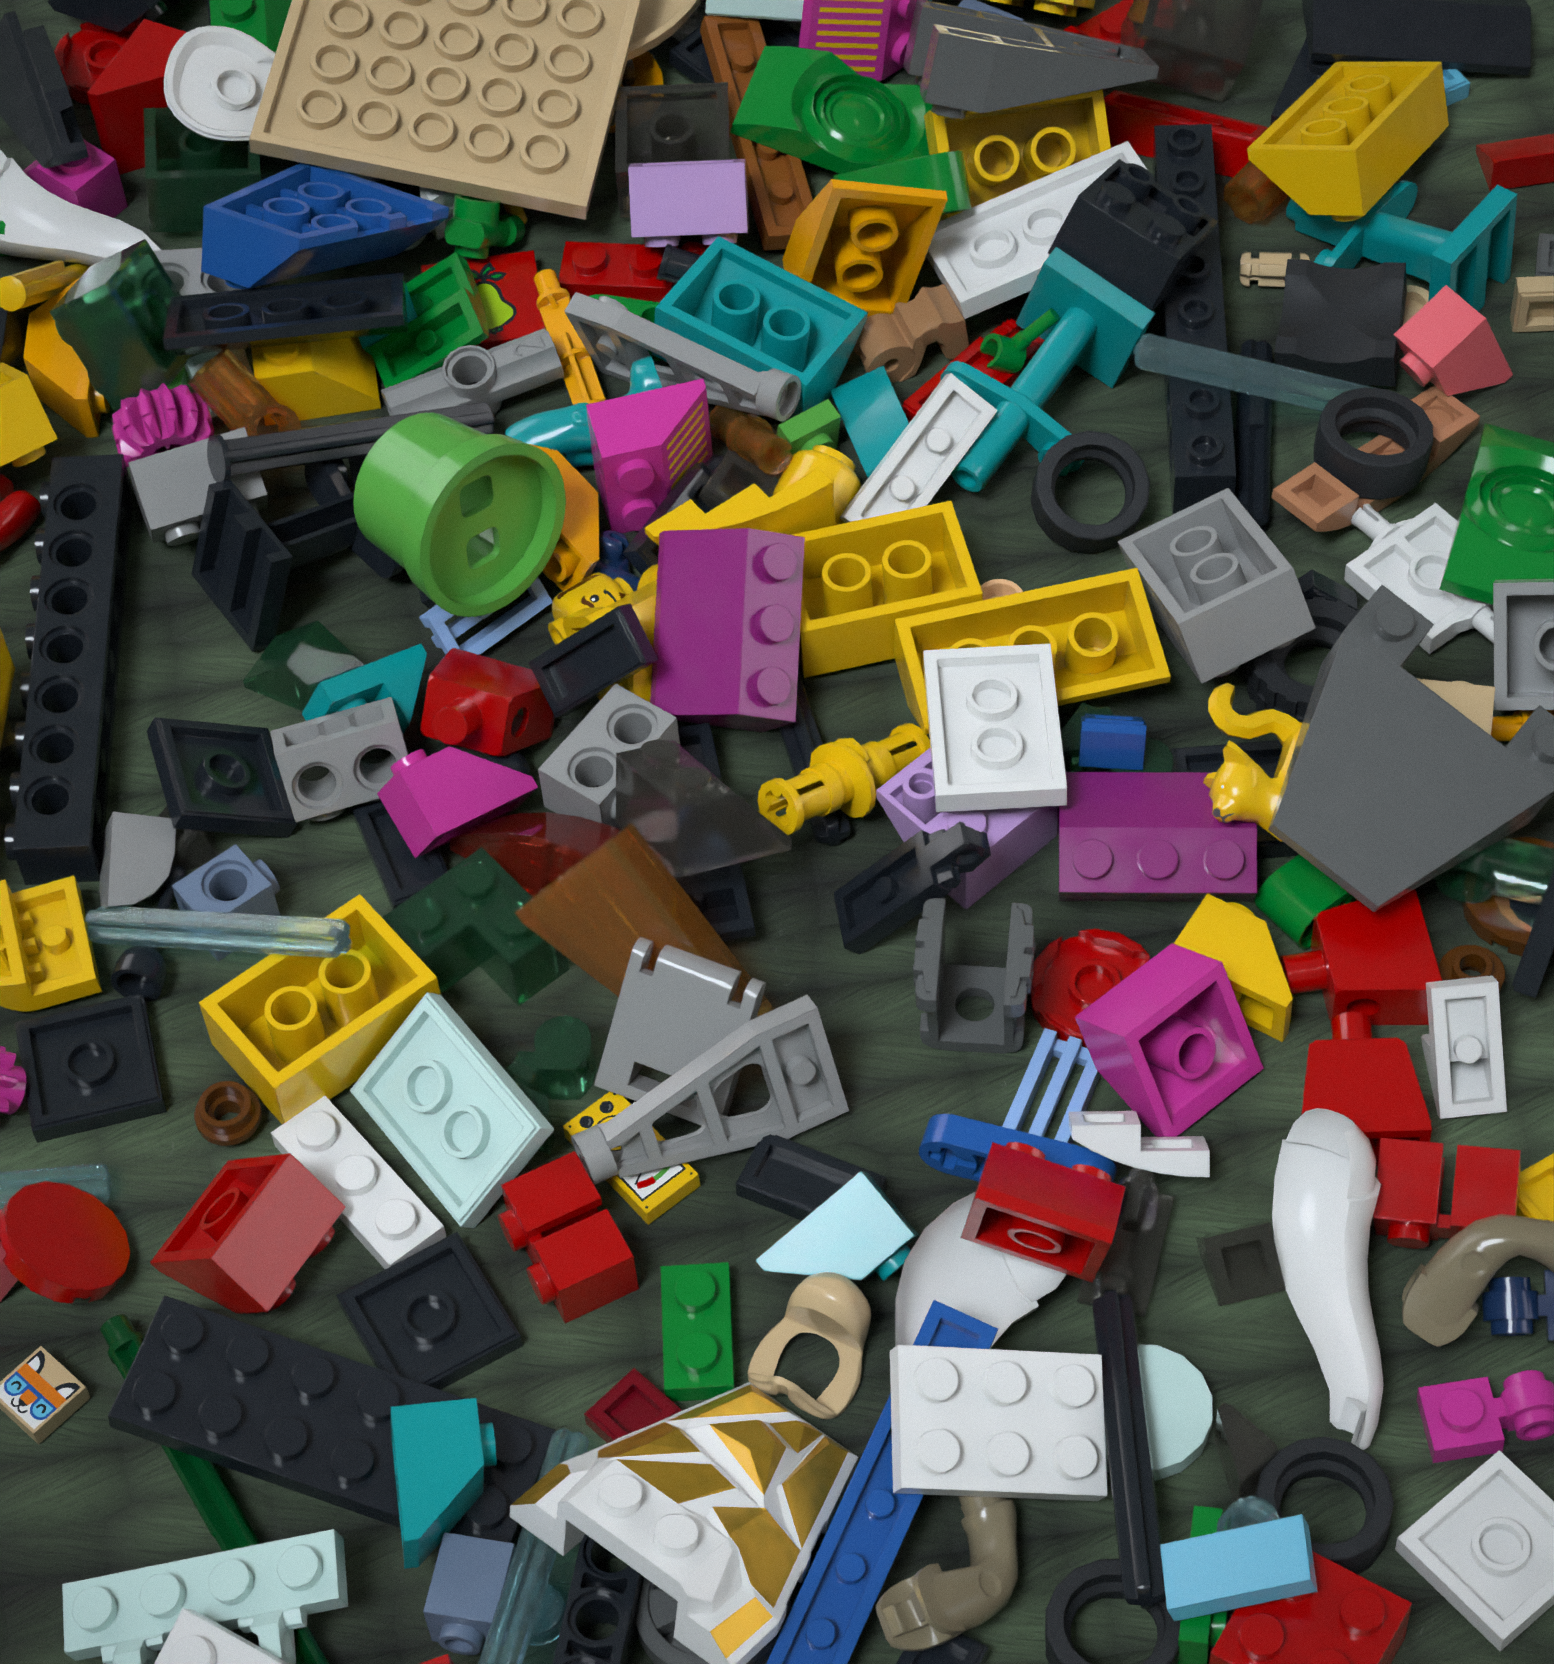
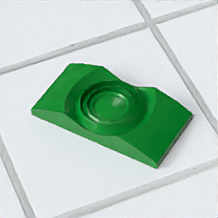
[730,46,932,174]
[1439,423,1554,605]

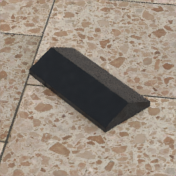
[1302,0,1531,76]
[163,273,408,356]

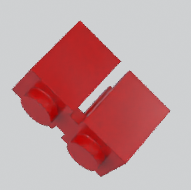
[1373,1138,1521,1248]
[498,1151,639,1324]

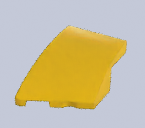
[645,467,836,545]

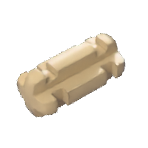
[1239,252,1310,288]

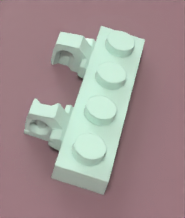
[62,1529,348,1664]

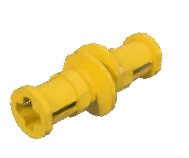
[758,723,930,836]

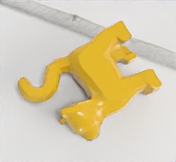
[1203,683,1302,842]

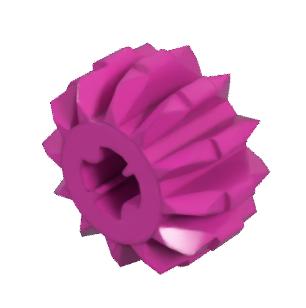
[112,383,215,467]

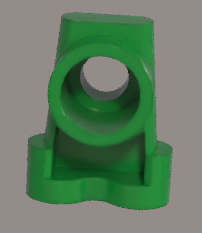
[444,194,525,259]

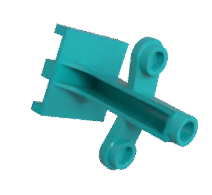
[1286,180,1517,312]
[940,247,1155,492]

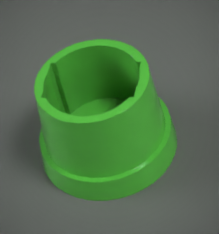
[353,413,566,617]

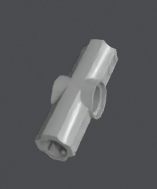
[381,328,564,415]

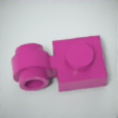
[1417,1370,1554,1463]

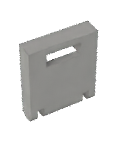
[594,937,766,1126]

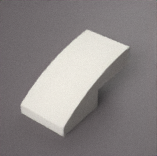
[1069,1111,1210,1177]

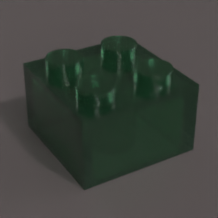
[144,107,261,233]
[49,239,194,411]

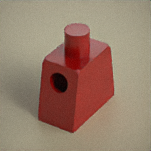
[420,648,555,756]
[1280,889,1442,1025]
[1301,1012,1432,1166]

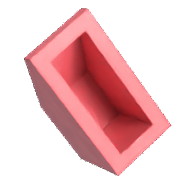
[1394,285,1513,396]

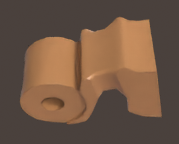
[853,284,969,383]

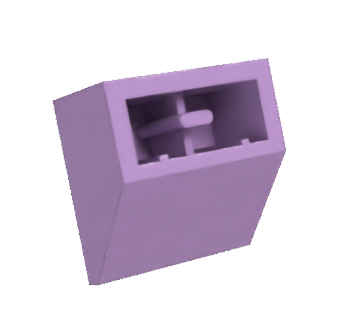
[628,159,750,247]
[876,748,1058,909]

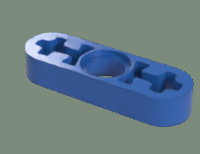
[918,1114,1117,1183]

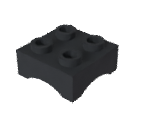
[1275,259,1407,386]

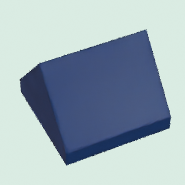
[1079,713,1147,770]

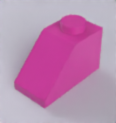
[23,139,128,218]
[377,746,538,859]

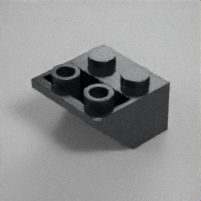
[1048,159,1218,311]

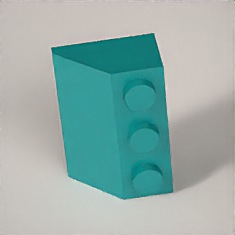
[652,236,868,422]

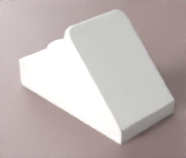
[1421,976,1507,1119]

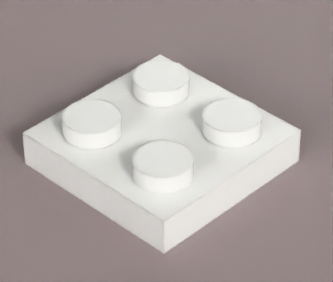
[1395,1450,1554,1651]

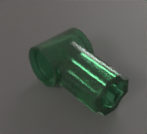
[1435,836,1554,905]

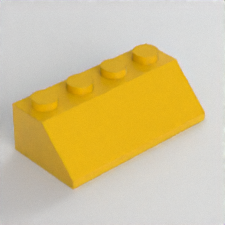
[1247,62,1449,222]
[893,568,1171,735]

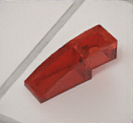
[450,812,644,906]

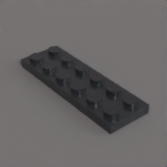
[108,1295,556,1543]

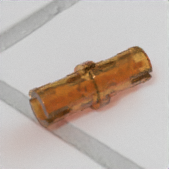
[709,405,793,475]

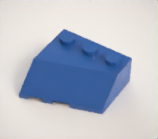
[201,163,449,289]

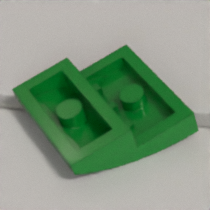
[369,252,489,388]

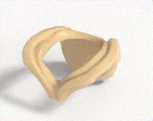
[747,1272,871,1419]

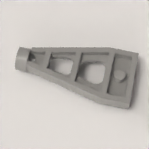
[564,292,801,422]
[571,995,849,1185]

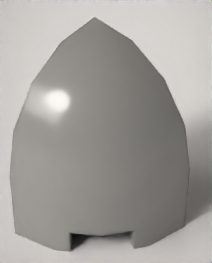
[99,812,176,911]

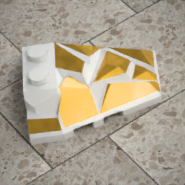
[510,1382,858,1664]

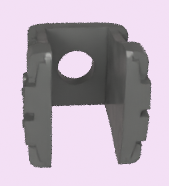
[913,898,1036,1053]

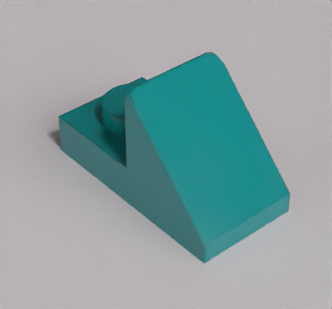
[302,644,427,734]

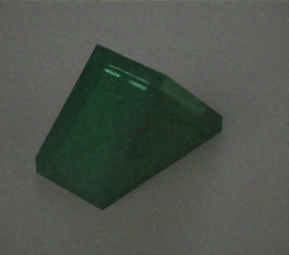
[243,620,364,712]

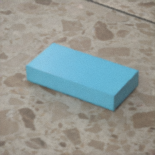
[1160,1514,1318,1622]

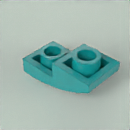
[830,365,909,478]

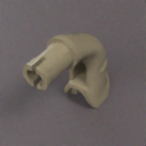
[1402,1214,1554,1347]
[876,1496,1018,1651]

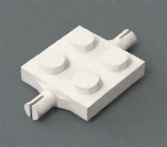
[1344,503,1494,654]

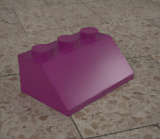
[650,528,805,732]
[1058,772,1257,902]

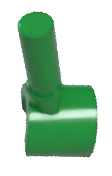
[980,308,1060,373]

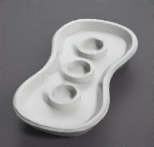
[164,26,380,181]

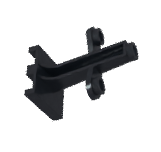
[191,459,403,652]

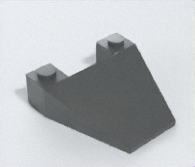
[903,0,1159,119]
[1268,585,1554,912]

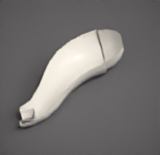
[0,150,161,284]
[1272,1108,1384,1450]
[895,1192,1066,1349]

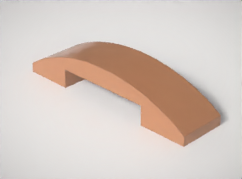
[1271,385,1480,532]

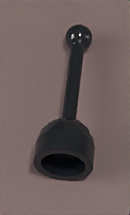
[110,864,187,1002]

